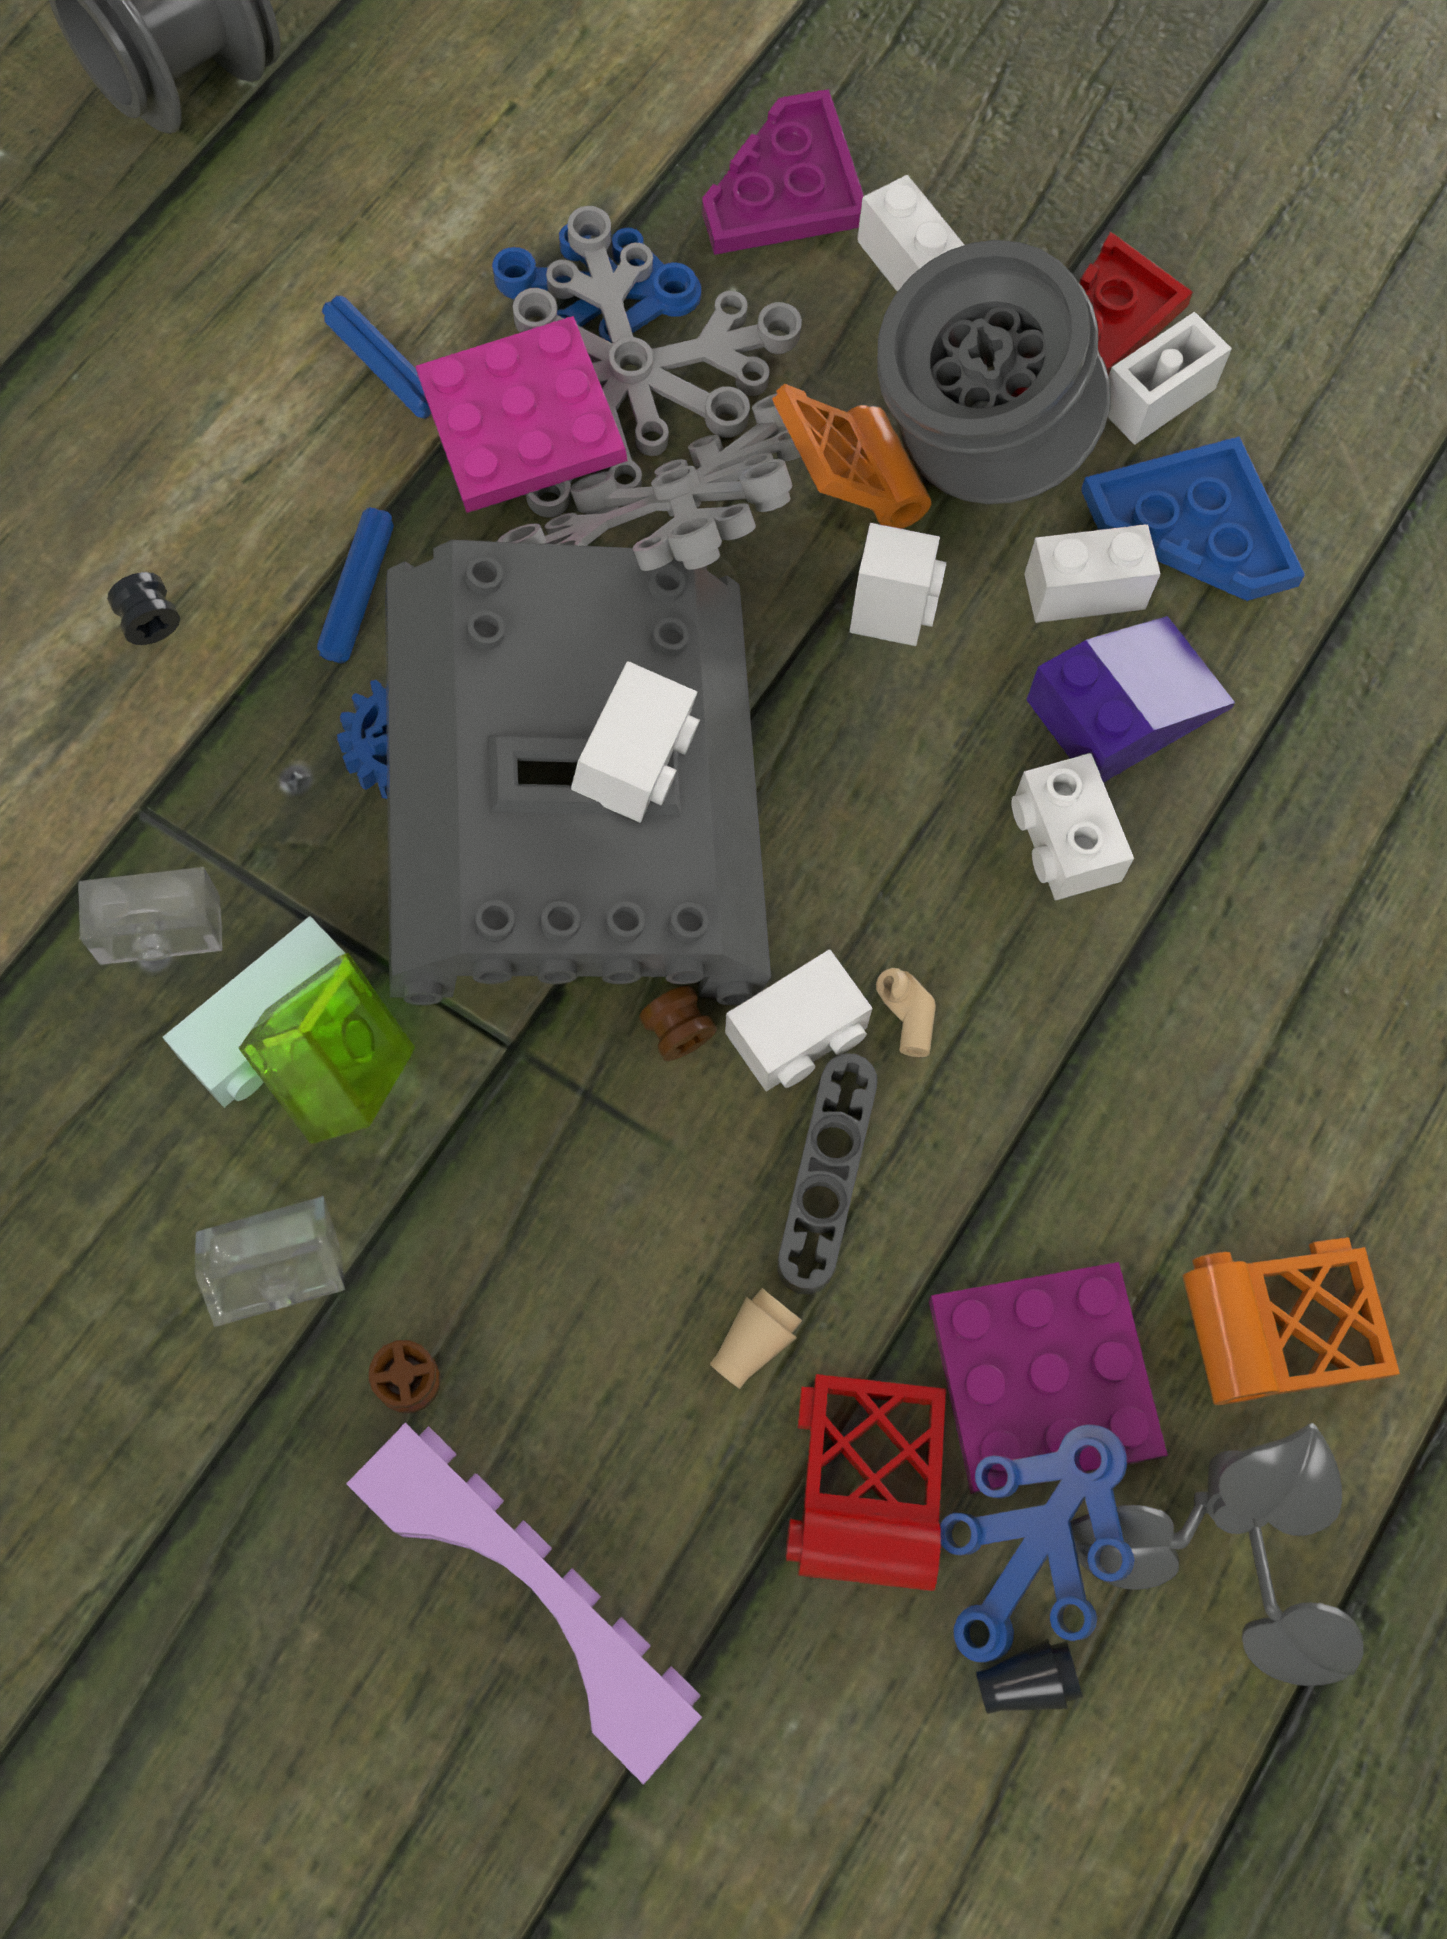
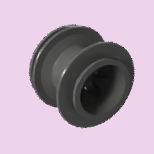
[49,0,281,134]
[877,240,1110,504]

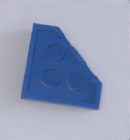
[1081,436,1305,601]

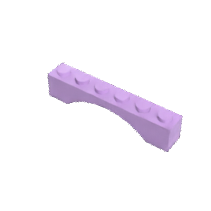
[346,1423,702,1784]

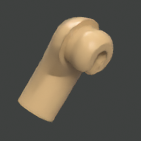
[876,968,936,1057]

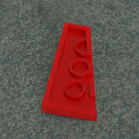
[1011,232,1193,397]

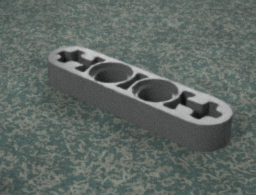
[777,1053,877,1295]

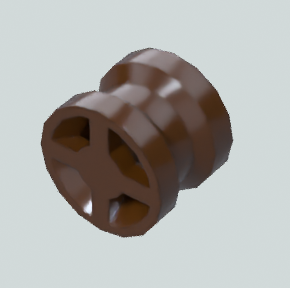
[639,985,717,1061]
[369,1340,441,1413]

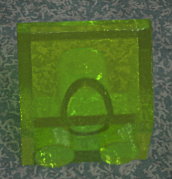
[238,953,415,1144]

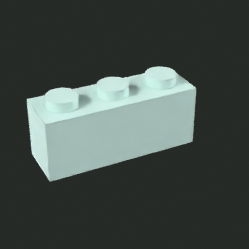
[163,916,367,1108]

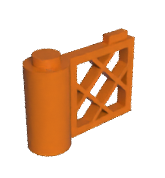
[772,384,931,529]
[1183,1237,1400,1405]

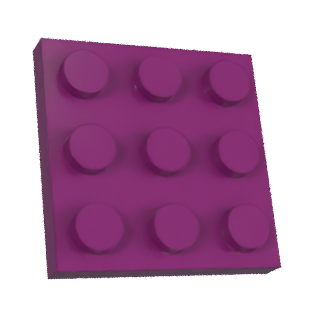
[928,1262,1167,1494]

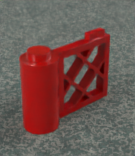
[786,1374,946,1591]

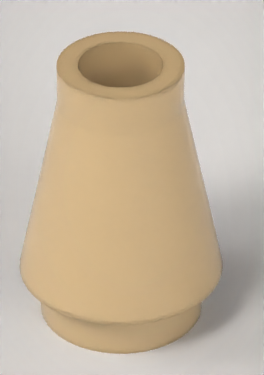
[710,1288,802,1389]

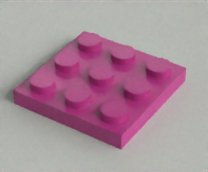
[415,316,627,513]

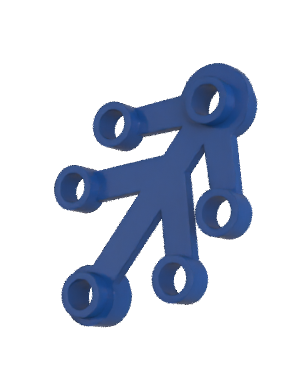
[492,224,701,342]
[940,1425,1134,1662]

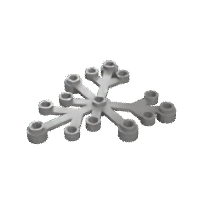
[513,206,802,518]
[497,394,801,571]

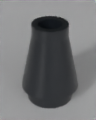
[976,1639,1083,1714]

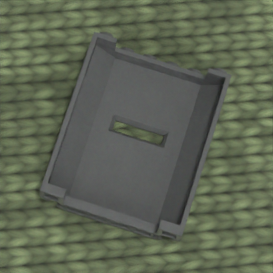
[385,540,771,1005]

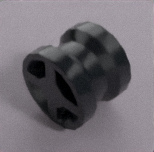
[107,572,180,645]

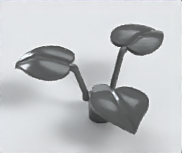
[1071,1423,1364,1686]

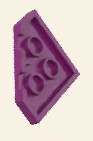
[702,89,864,255]

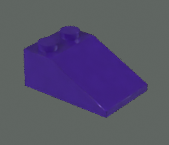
[1026,616,1235,783]

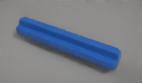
[322,296,431,419]
[317,507,394,663]

